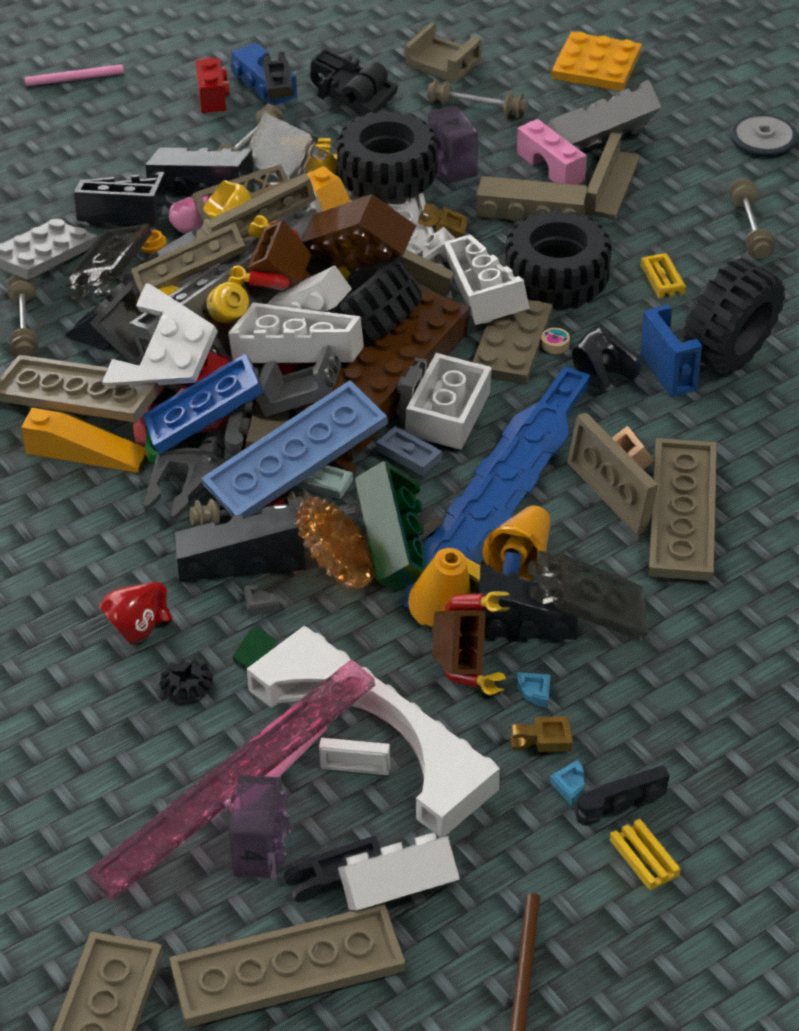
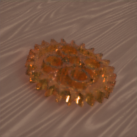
[294,496,375,590]

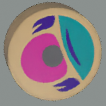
[541,328,570,354]

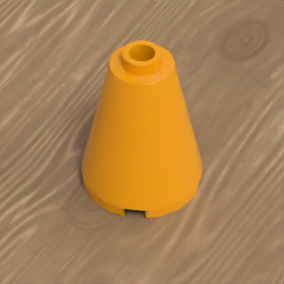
[482,506,551,581]
[408,548,471,627]

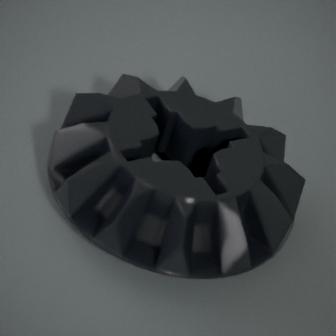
[159,658,213,703]

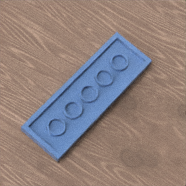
[201,380,388,518]

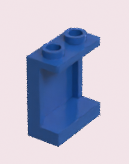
[640,305,702,398]

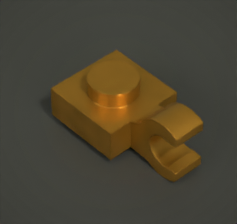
[417,203,468,239]
[510,716,573,752]

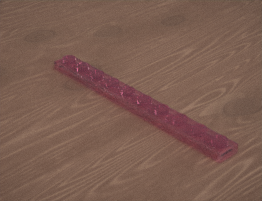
[87,659,375,901]

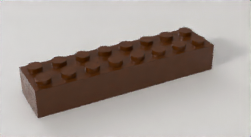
[303,289,470,461]

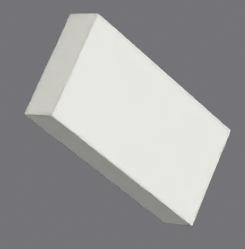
[319,738,390,775]

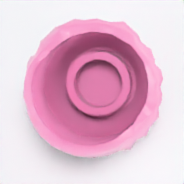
[169,196,210,234]

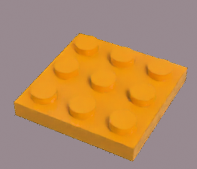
[551,32,642,91]

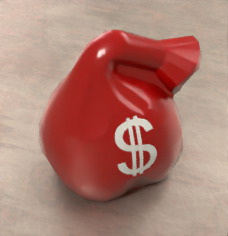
[99,582,173,645]

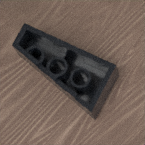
[145,148,255,197]
[175,499,306,581]

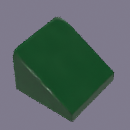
[232,626,278,669]

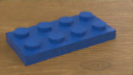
[143,353,264,454]

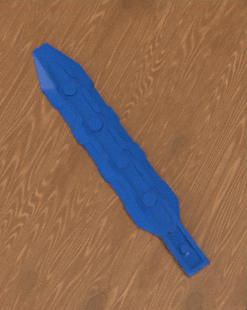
[404,366,591,608]

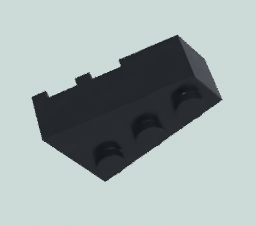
[74,172,166,227]
[479,564,578,640]

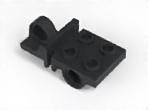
[310,48,398,115]

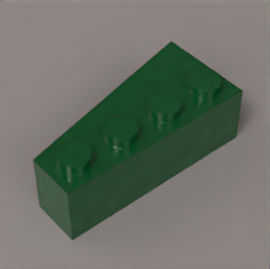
[355,461,426,592]

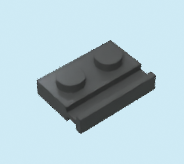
[396,357,427,429]

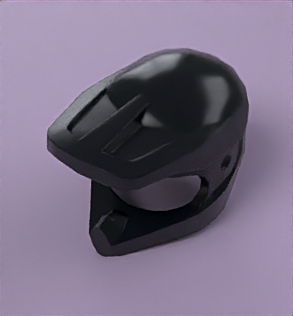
[572,326,641,390]

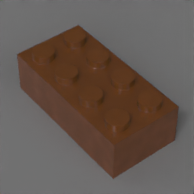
[301,194,417,271]

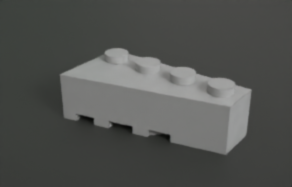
[547,80,662,150]

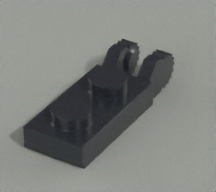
[263,52,294,99]
[575,765,670,825]
[283,836,382,903]

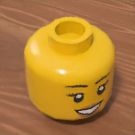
[206,282,249,323]

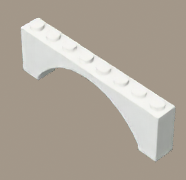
[247,625,500,838]

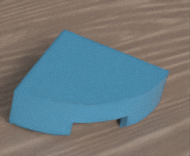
[517,672,551,708]
[550,760,585,806]

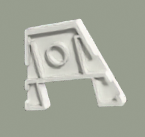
[102,283,217,389]

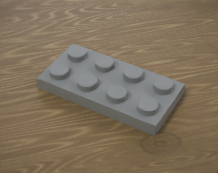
[0,219,97,280]

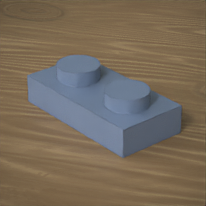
[376,426,442,476]

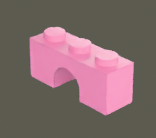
[517,119,587,185]

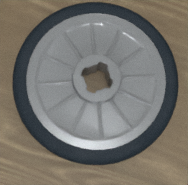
[730,114,798,156]

